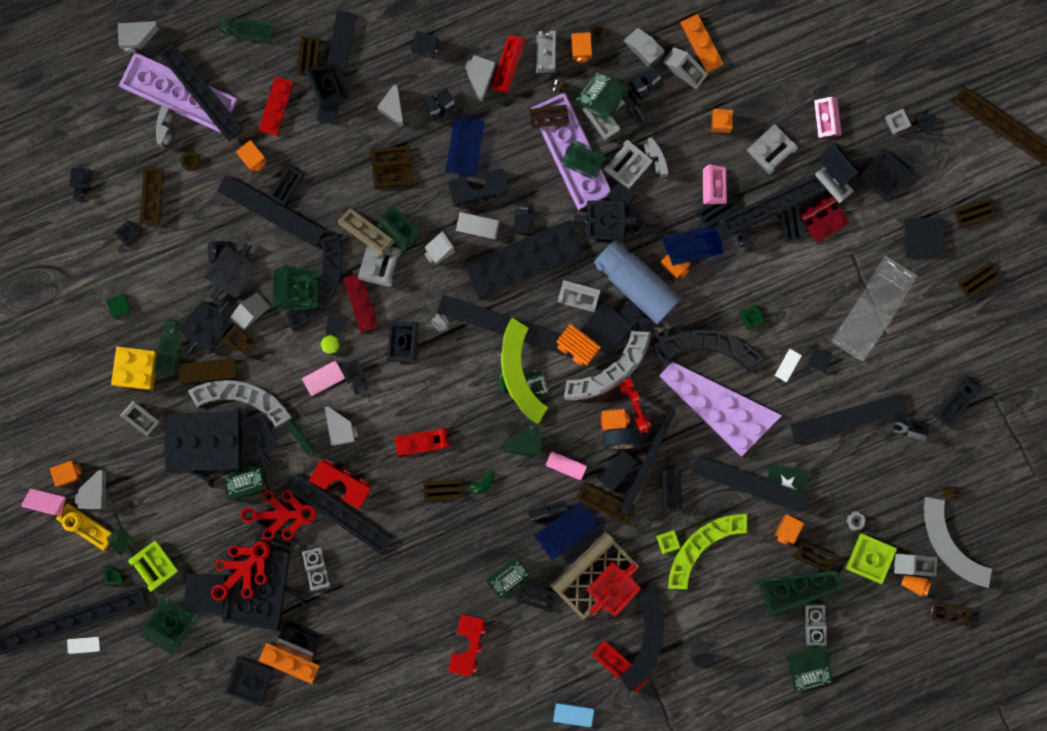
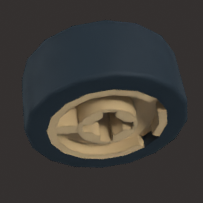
[603,428,640,450]

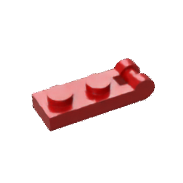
[395,428,451,456]

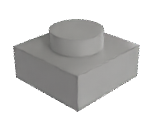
[885,109,911,134]

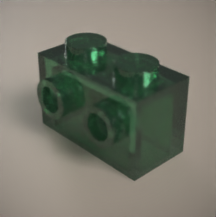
[561,141,606,182]
[377,205,420,252]

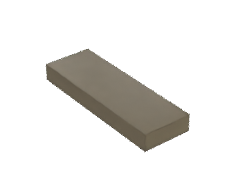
[338,208,394,256]

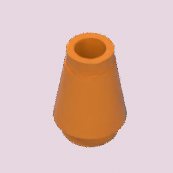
[901,574,931,596]

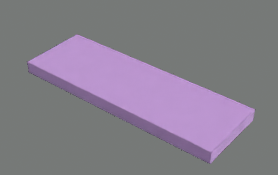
[119,52,238,133]
[530,92,611,211]

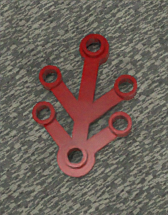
[618,378,651,433]
[240,490,316,541]
[211,541,271,600]

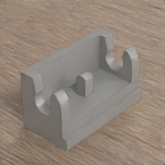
[536,31,556,73]
[558,280,600,312]

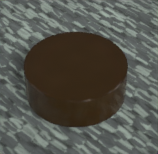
[181,151,201,171]

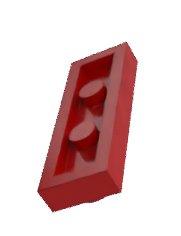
[491,36,526,93]
[258,77,294,137]
[592,641,648,693]

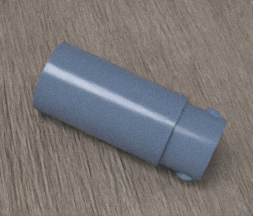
[594,239,682,324]

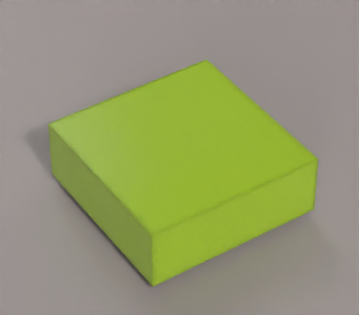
[656,530,681,554]

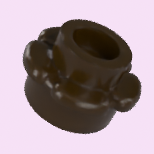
[589,25,607,43]
[549,79,567,94]
[942,486,961,500]

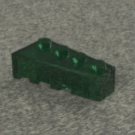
[755,571,844,618]

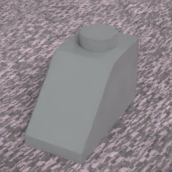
[118,21,159,53]
[624,28,664,67]
[663,47,708,89]
[465,55,495,102]
[424,232,455,265]
[325,407,358,446]
[75,470,106,509]
[894,554,937,577]

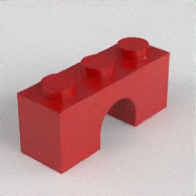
[309,459,372,509]
[448,614,487,677]

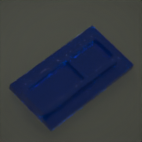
[445,116,485,177]
[662,225,724,266]
[534,502,598,561]

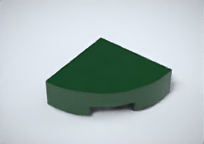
[103,566,125,585]

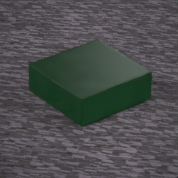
[106,293,131,319]
[739,304,765,330]

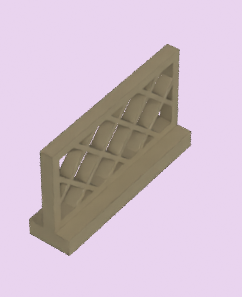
[550,532,639,620]

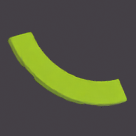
[501,318,548,424]
[668,514,748,589]

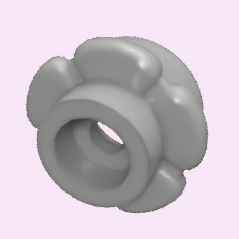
[432,314,449,332]
[847,511,866,530]

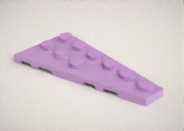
[659,362,782,457]

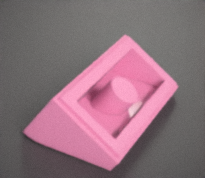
[814,97,841,138]
[703,164,727,204]
[302,361,345,396]
[546,452,586,480]
[21,488,66,516]

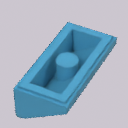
[553,702,594,727]

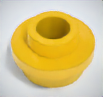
[62,512,82,531]

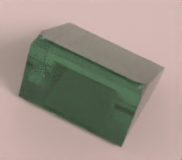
[524,370,548,395]
[107,526,134,556]

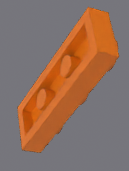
[680,14,723,73]
[259,642,320,684]

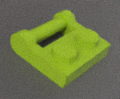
[128,540,179,592]

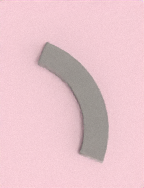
[564,331,651,400]
[188,380,293,428]
[924,497,992,588]

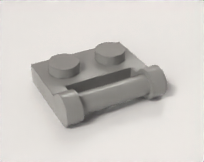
[747,124,798,174]
[602,140,653,189]
[358,245,401,287]

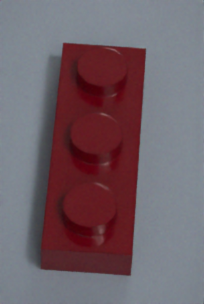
[343,273,379,333]

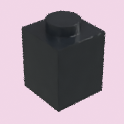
[411,30,441,59]

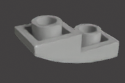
[156,105,173,148]
[644,138,668,178]
[456,212,500,240]
[302,547,330,592]
[805,603,827,646]

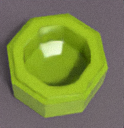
[321,335,340,355]

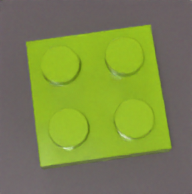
[845,533,897,584]

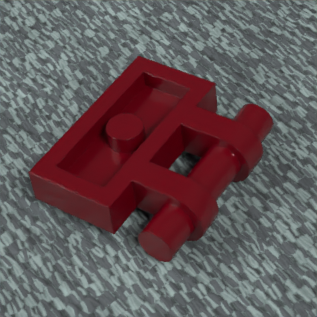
[800,196,850,244]

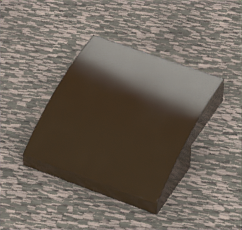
[371,146,412,190]

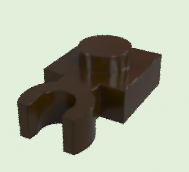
[222,325,257,358]

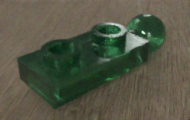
[218,18,274,43]
[154,319,181,375]

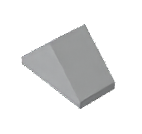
[378,85,404,126]
[229,293,270,332]
[120,401,159,436]

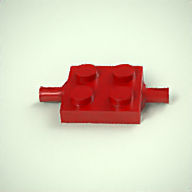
[586,562,641,617]

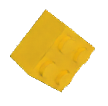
[111,346,159,391]

